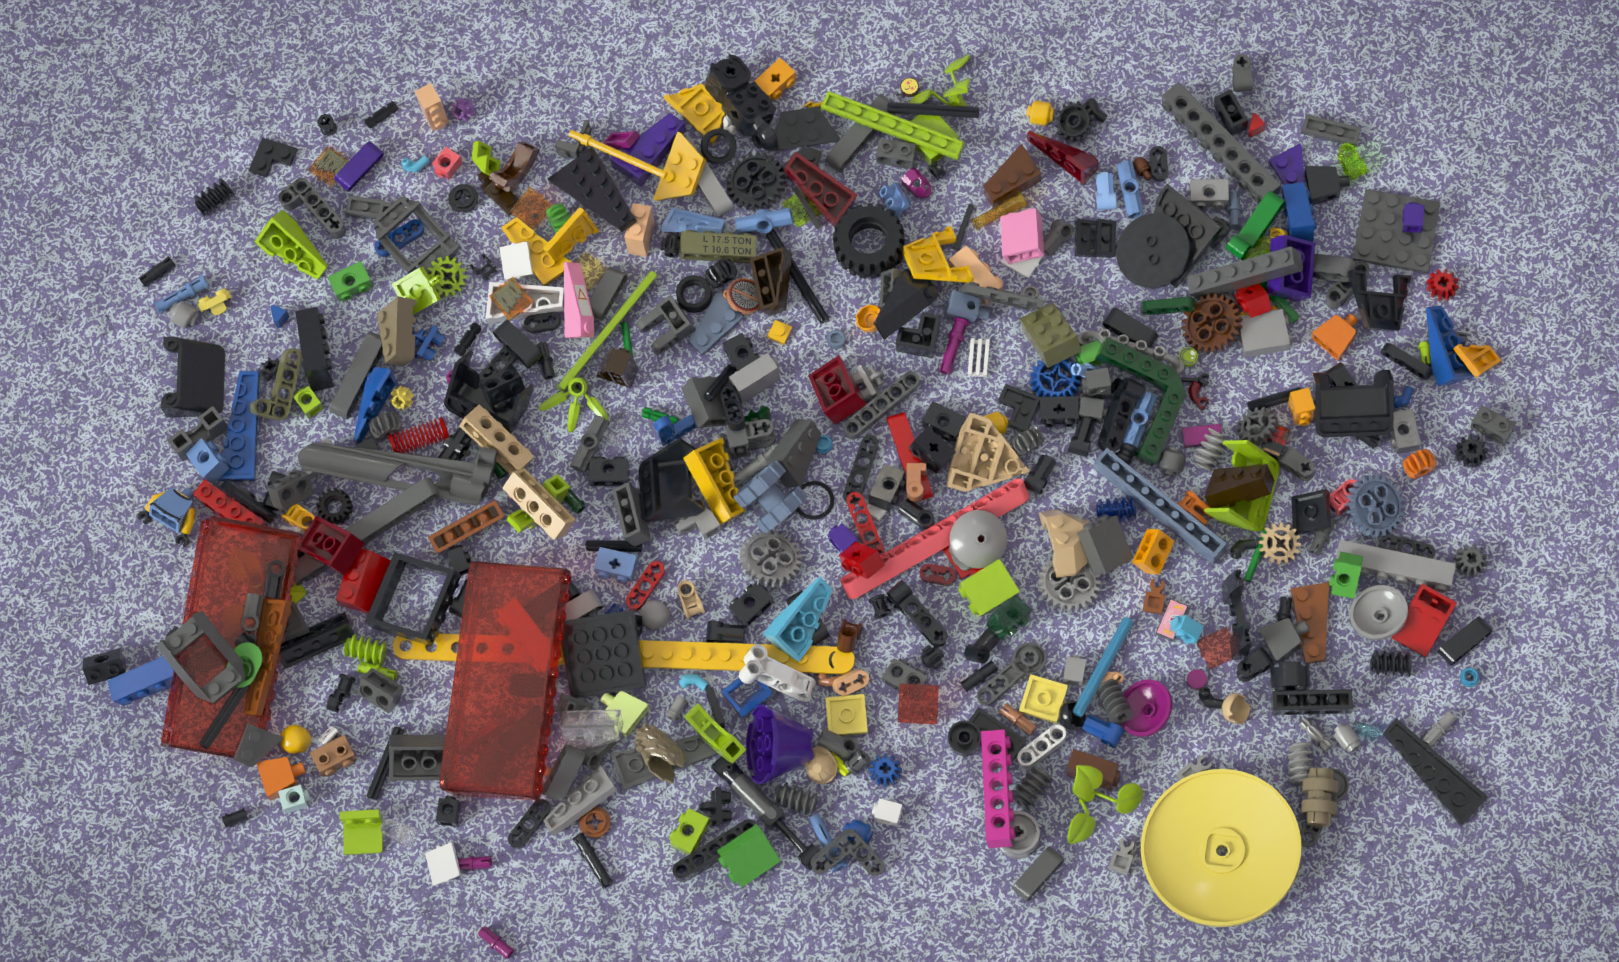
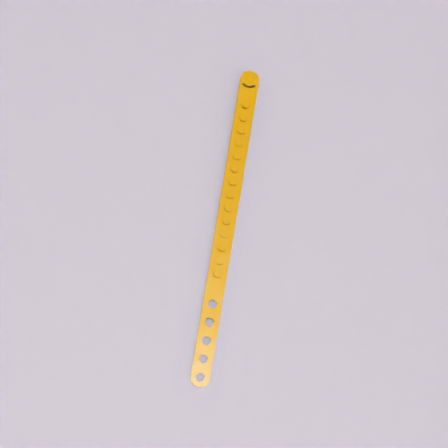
[393,634,855,674]

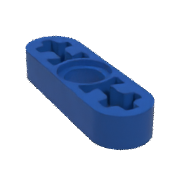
[374,219,424,257]

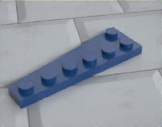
[218,371,260,482]

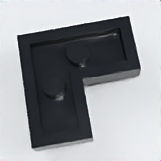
[249,137,297,178]
[998,384,1040,432]

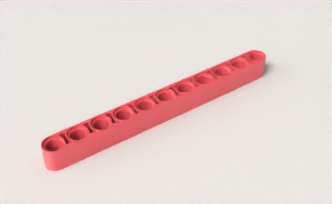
[840,478,1030,599]

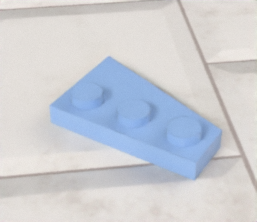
[661,207,726,234]

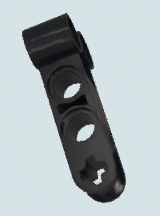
[1098,377,1145,451]
[886,580,948,647]

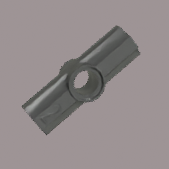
[570,415,610,473]

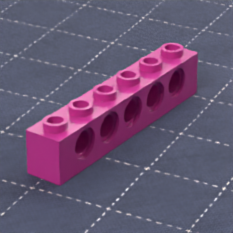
[981,729,1015,848]

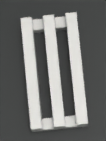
[968,338,990,377]

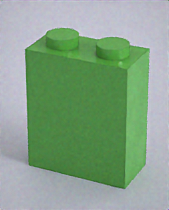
[717,824,781,888]

